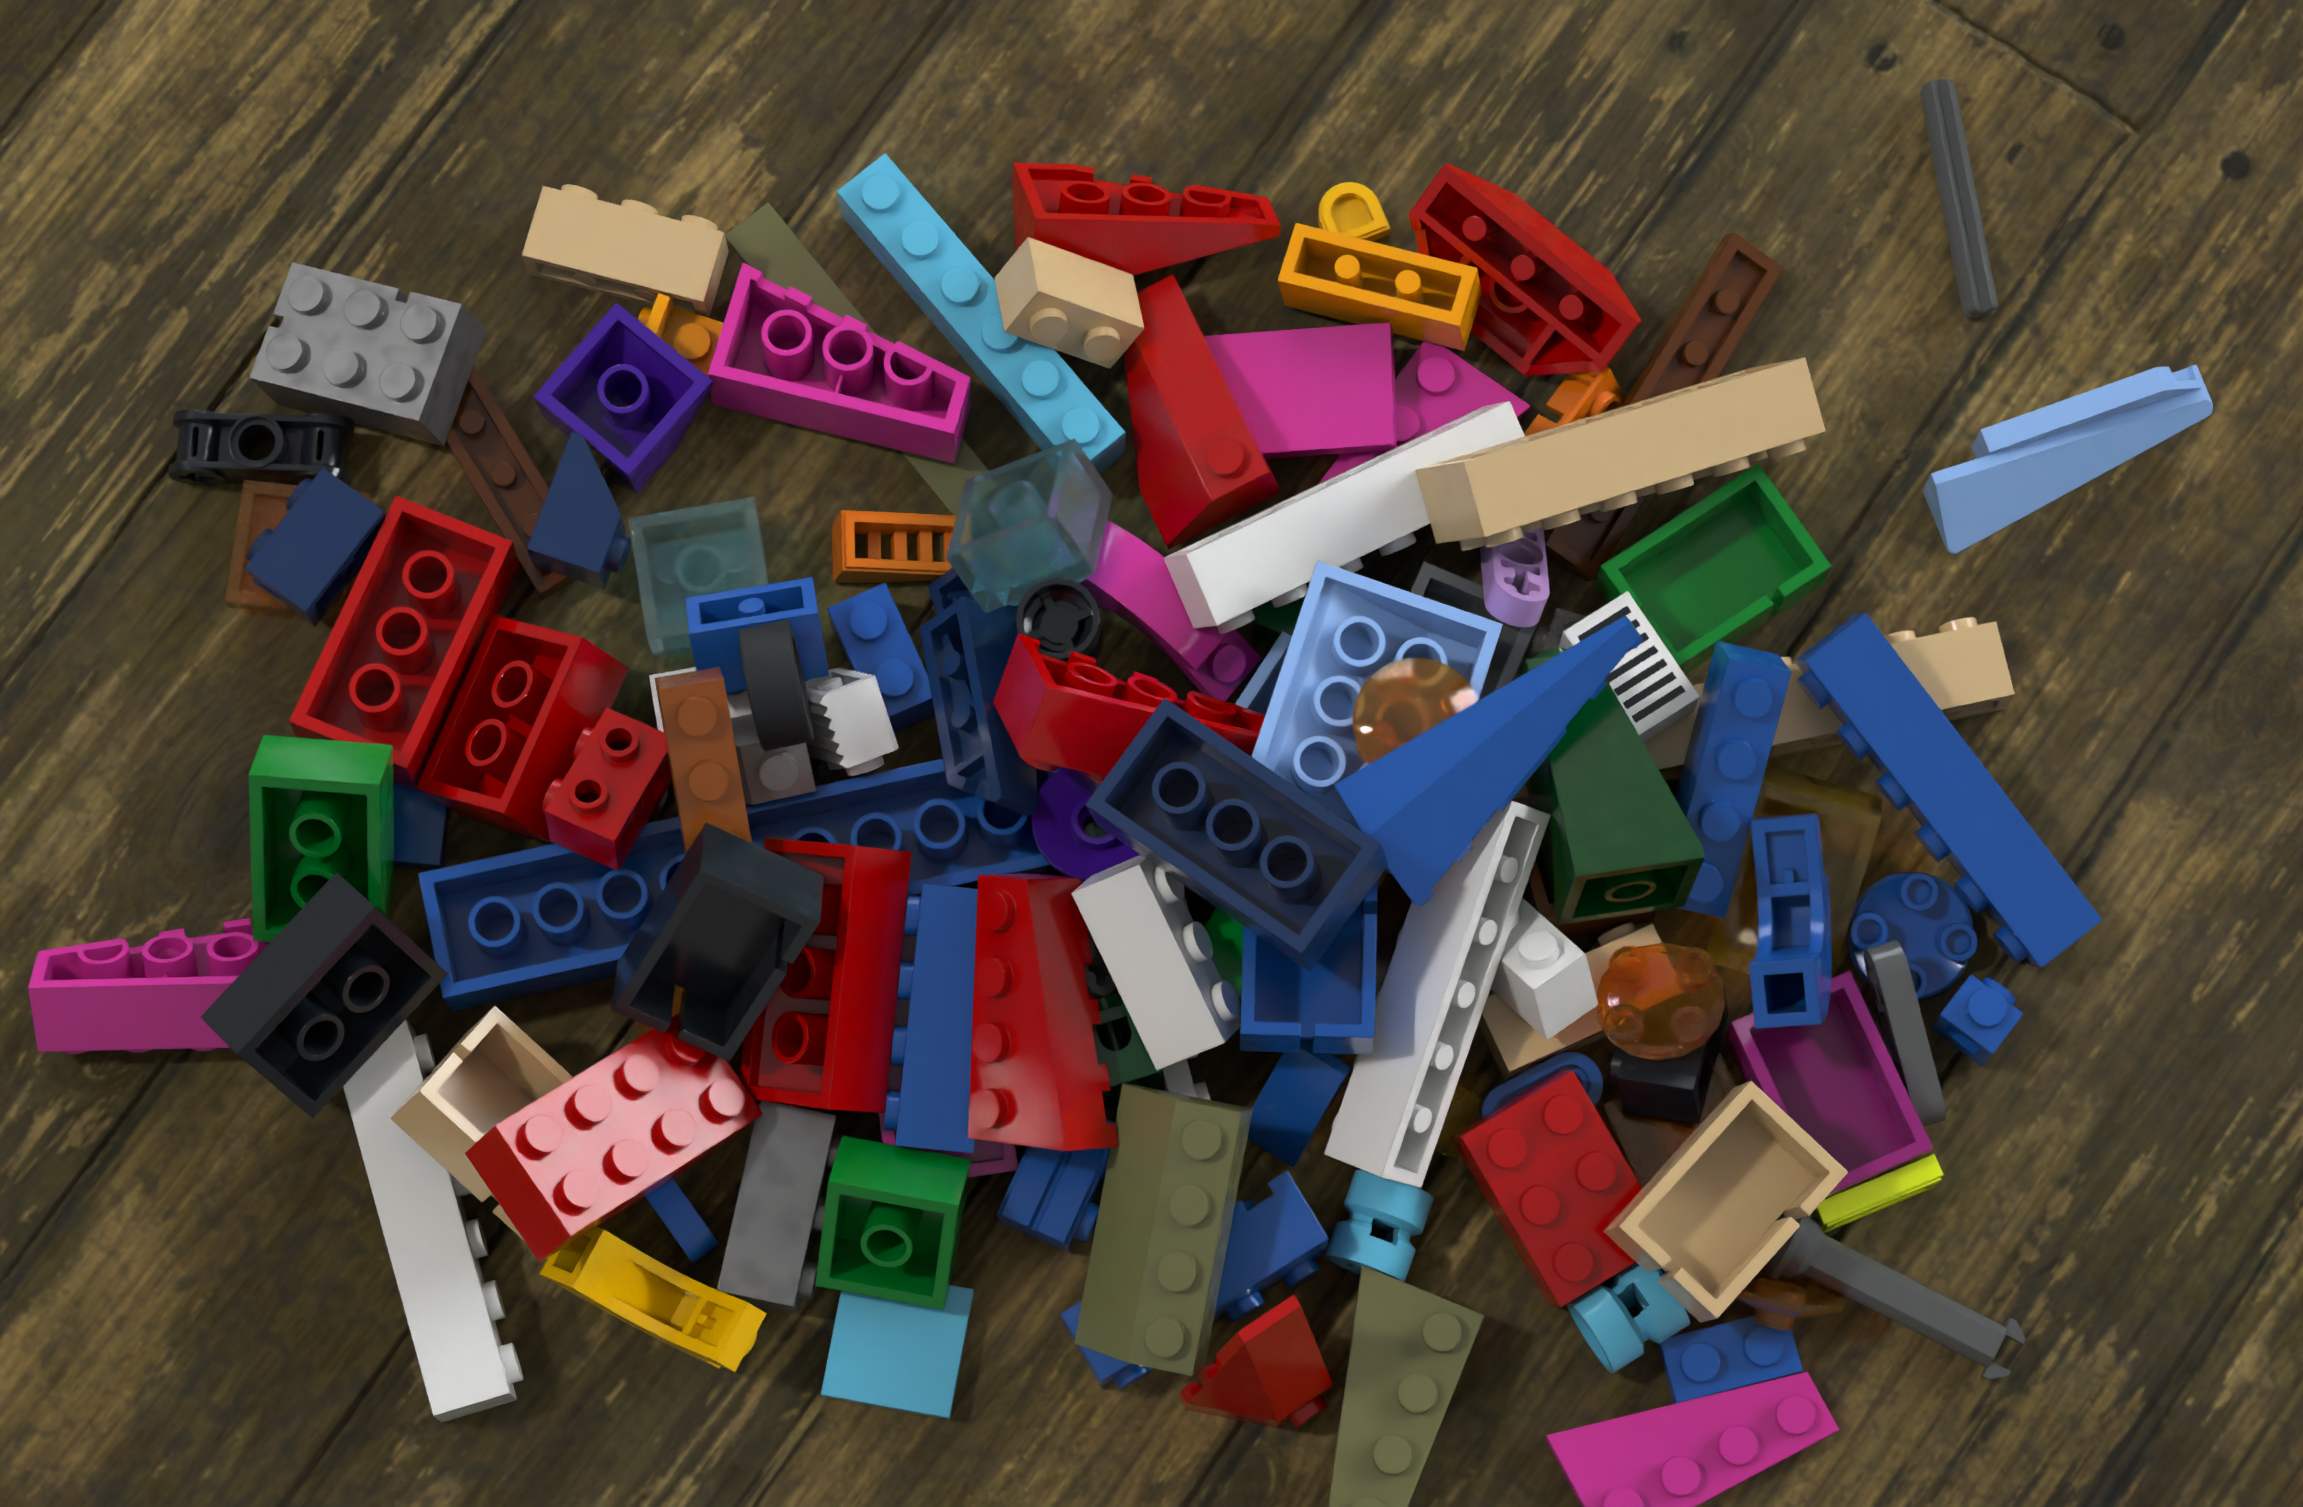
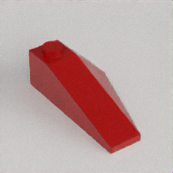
[1123,274,1282,549]
[1179,1294,1333,1429]

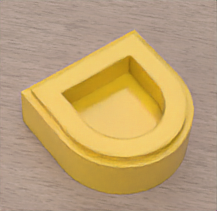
[1318,182,1391,242]

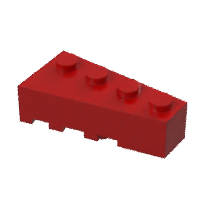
[993,633,1265,783]
[968,874,1119,1151]

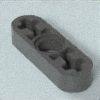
[1864,940,1946,1127]

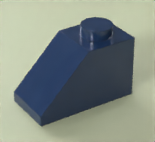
[527,432,632,589]

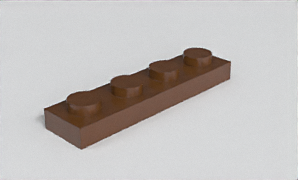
[446,366,576,600]

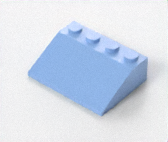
[1251,561,1503,874]

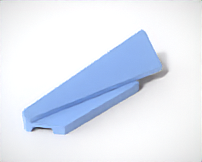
[1922,365,2213,554]

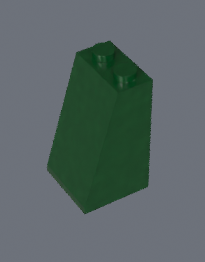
[1521,648,1705,925]

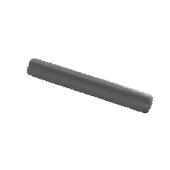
[1920,79,1998,318]

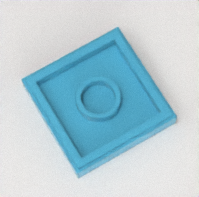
[821,1285,975,1420]

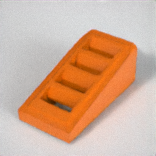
[832,510,966,584]

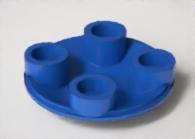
[1847,871,1977,999]

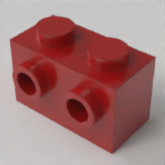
[542,708,672,871]

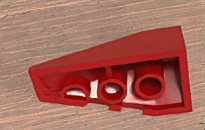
[1012,162,1281,275]

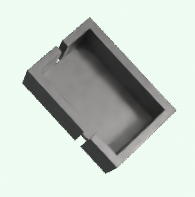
[249,262,486,446]

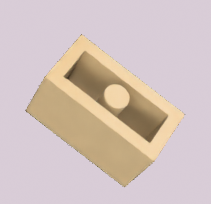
[994,237,1144,369]

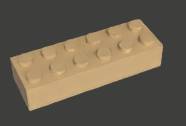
[1415,357,1826,551]

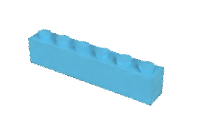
[836,153,1126,492]

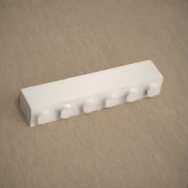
[1163,401,1524,634]
[1324,800,1551,1188]
[343,1020,523,1422]

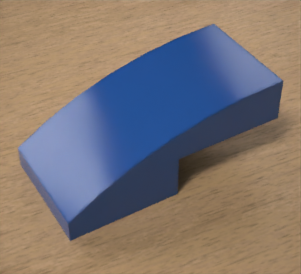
[1247,1040,1352,1168]

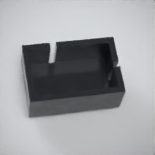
[611,823,824,1061]

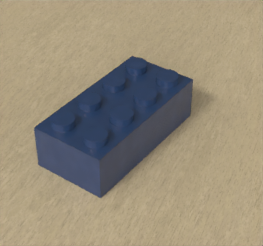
[1086,698,1389,972]

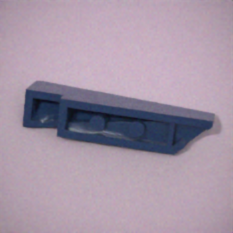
[919,554,1038,816]

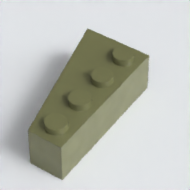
[1327,1265,1484,1507]

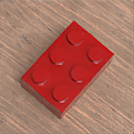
[416,615,629,843]
[1450,1070,1642,1307]

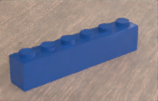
[1794,613,2102,968]

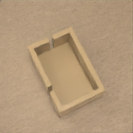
[390,1006,573,1240]
[1603,1081,1848,1322]

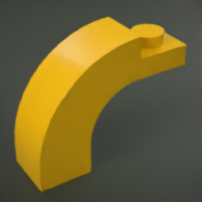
[540,1227,767,1372]

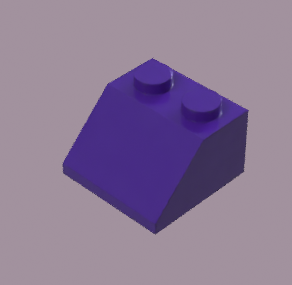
[533,302,713,494]

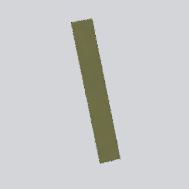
[725,202,999,515]

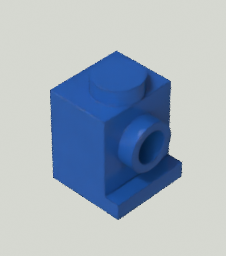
[1930,974,2024,1067]

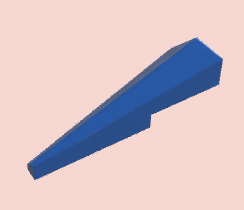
[1334,615,1643,908]

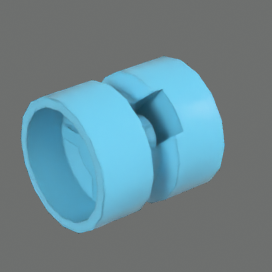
[1325,1170,1434,1282]
[1567,1262,1690,1374]

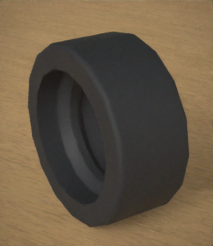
[738,620,814,751]

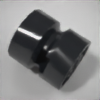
[1016,577,1104,662]

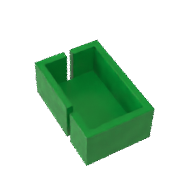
[1595,463,1832,675]

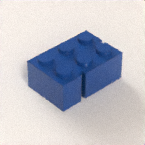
[1240,880,1378,1055]

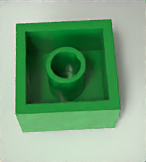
[815,1136,971,1310]

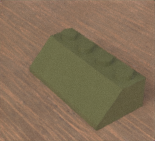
[1074,1083,1253,1376]

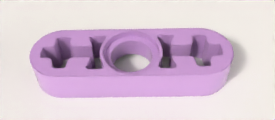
[1480,528,1550,627]

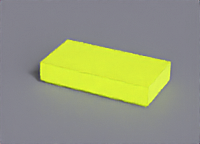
[1810,1154,1944,1234]

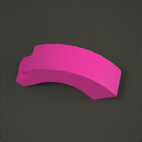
[1047,512,1262,701]

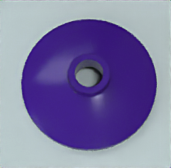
[1032,767,1140,882]

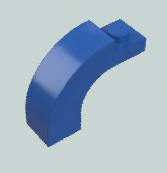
[1749,813,1832,1029]

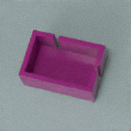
[1724,971,1934,1199]

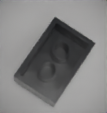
[201,872,448,1118]

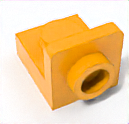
[638,293,724,378]

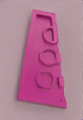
[1319,341,1531,484]
[1545,1372,1839,1507]

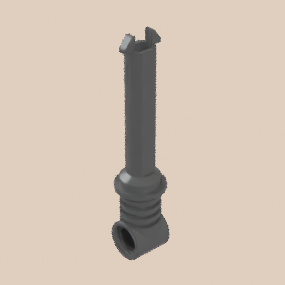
[1763,1213,2026,1380]

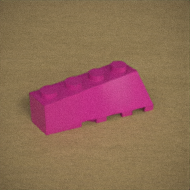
[28,918,270,1054]

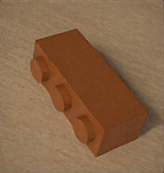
[655,667,752,855]

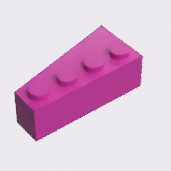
[708,263,971,464]

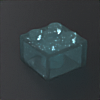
[946,438,1113,613]
[628,497,771,659]

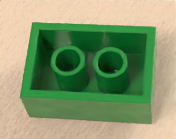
[248,735,395,942]

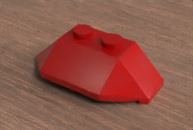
[1408,163,1642,376]

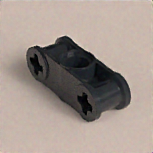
[169,409,355,486]

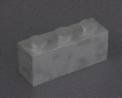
[717,1100,848,1314]

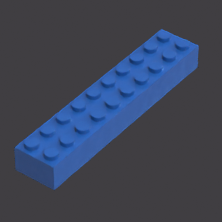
[418,759,1068,1012]

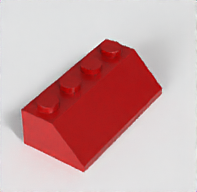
[740,837,912,1113]

